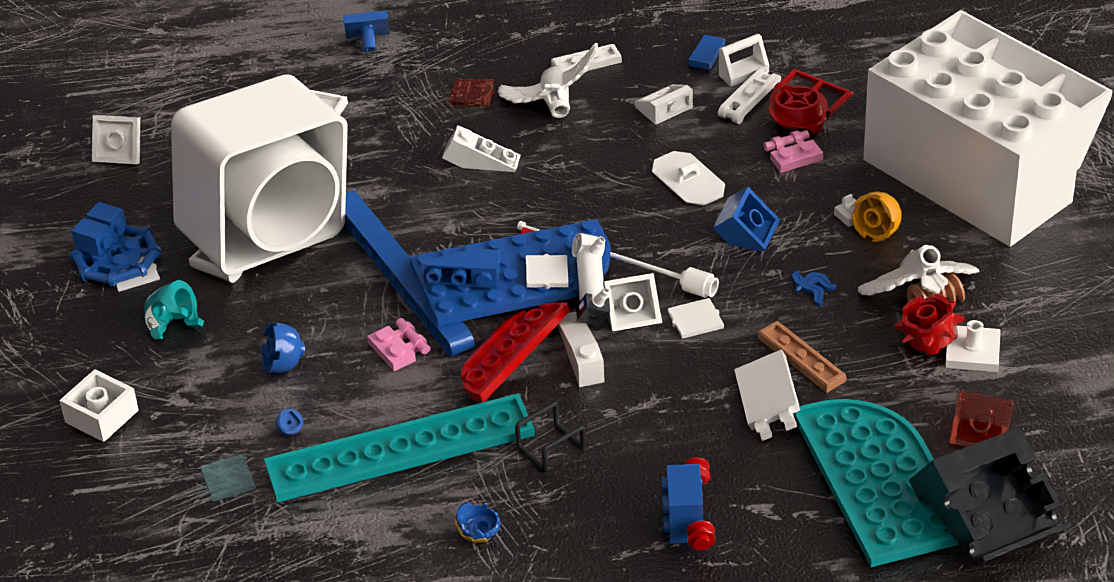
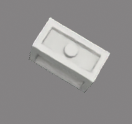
[719,34,769,87]
[634,84,693,125]

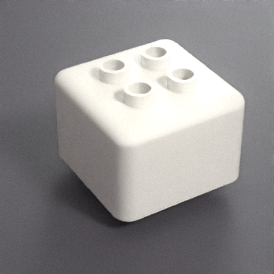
[171,75,347,275]

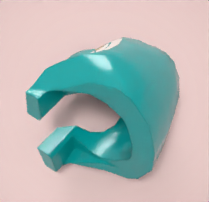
[144,280,204,340]

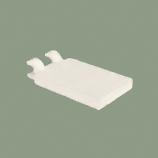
[734,349,800,441]

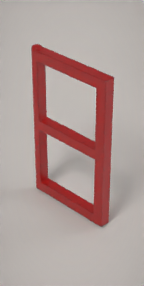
[780,69,853,116]

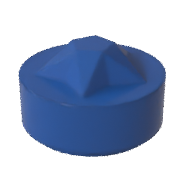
[275,409,303,436]

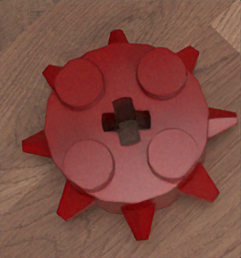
[894,294,965,355]

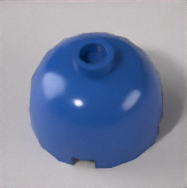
[261,322,305,374]

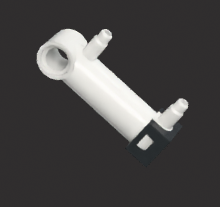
[572,233,610,326]

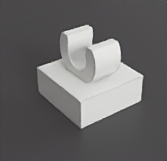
[834,194,856,227]

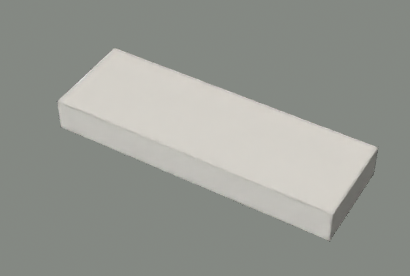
[551,44,622,71]

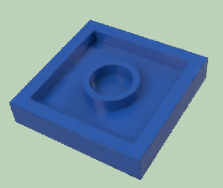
[343,10,390,52]

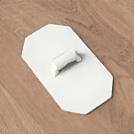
[652,151,725,206]

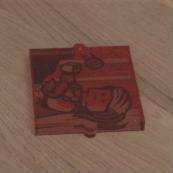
[451,79,494,106]

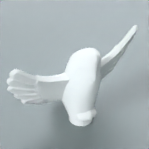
[498,43,598,118]
[858,245,980,296]

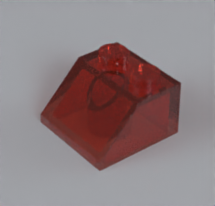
[949,390,1015,447]

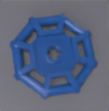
[70,225,162,287]

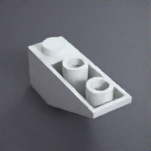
[442,125,520,172]

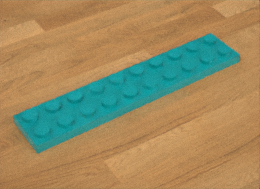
[264,393,535,503]

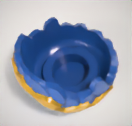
[455,502,501,543]

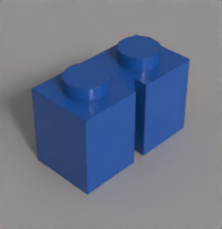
[71,202,127,257]

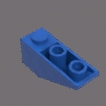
[421,248,500,288]

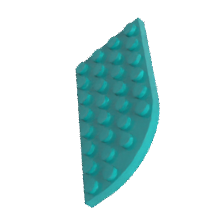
[793,399,959,567]

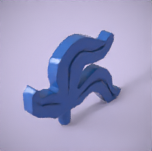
[792,271,836,307]

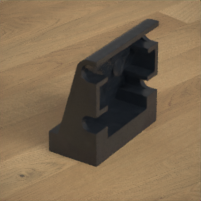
[908,427,1072,565]

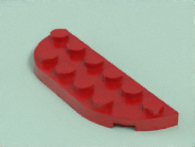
[461,302,570,403]

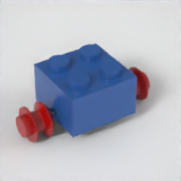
[662,457,716,550]

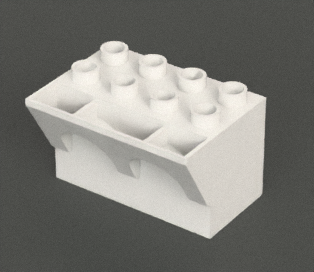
[863,10,1112,247]

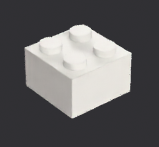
[59,369,138,442]

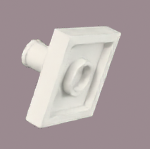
[92,115,140,164]
[945,320,1000,372]

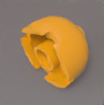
[852,191,902,242]

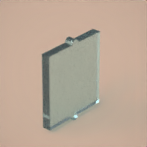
[201,454,256,502]

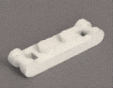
[718,68,781,124]

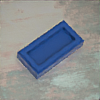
[688,34,725,70]

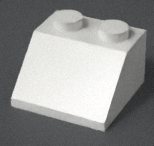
[603,273,662,331]

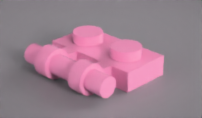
[763,130,823,173]
[367,318,430,371]

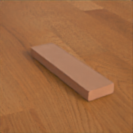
[758,321,846,393]

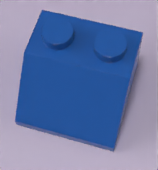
[713,187,780,252]

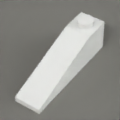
[557,312,604,387]

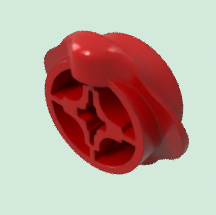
[768,81,828,134]

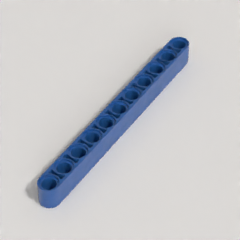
[344,190,475,357]

